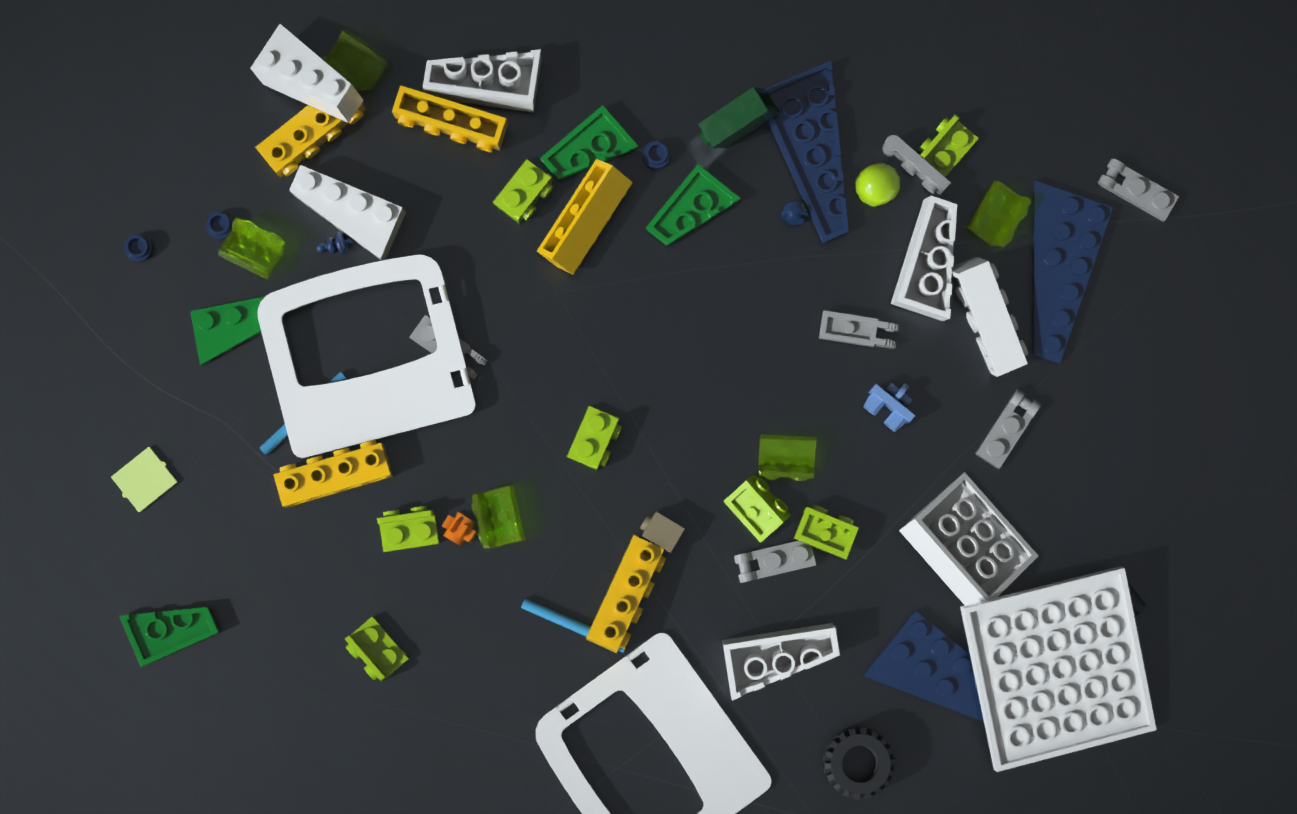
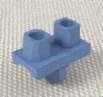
[863,383,915,432]

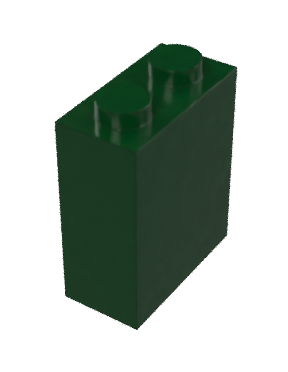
[698,87,780,148]

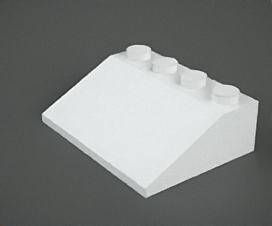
[899,472,1038,605]

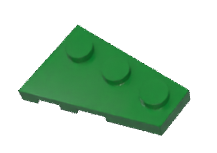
[540,105,639,181]
[646,164,741,246]
[190,296,265,366]
[119,607,220,667]

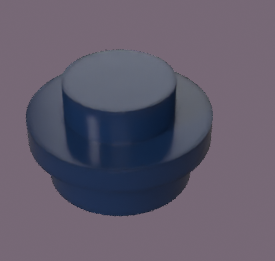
[643,141,671,168]
[781,202,809,225]
[206,211,234,239]
[124,234,152,261]

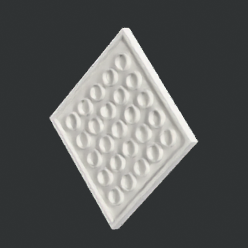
[960,566,1157,772]

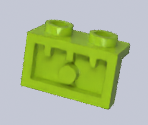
[918,114,979,177]
[493,159,554,224]
[567,406,622,470]
[724,474,791,543]
[794,505,859,560]
[377,506,440,552]
[345,616,410,681]

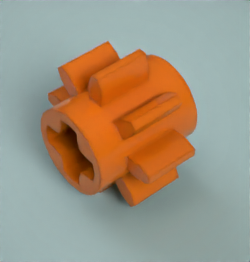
[442,512,477,546]

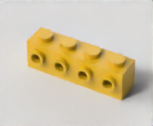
[392,85,508,152]
[255,103,366,177]
[537,159,633,275]
[273,440,393,508]
[586,535,666,653]

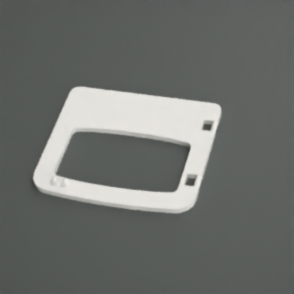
[258,255,476,458]
[536,633,771,814]

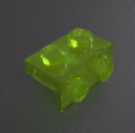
[322,30,390,91]
[967,181,1031,247]
[218,217,285,280]
[758,434,816,481]
[472,486,525,549]

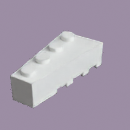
[250,24,363,123]
[423,49,541,112]
[290,165,406,261]
[891,196,957,321]
[951,257,1028,377]
[722,623,840,700]

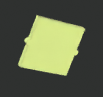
[111,447,178,513]

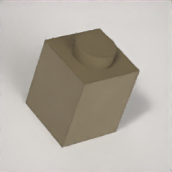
[640,512,685,553]

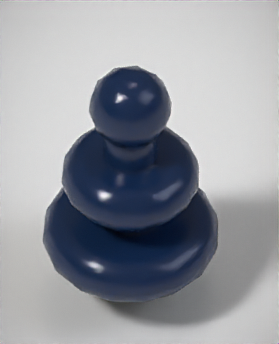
[316,231,353,254]

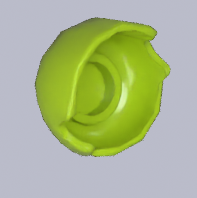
[855,163,900,207]

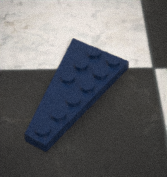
[765,60,849,244]
[1032,180,1113,364]
[863,611,984,722]

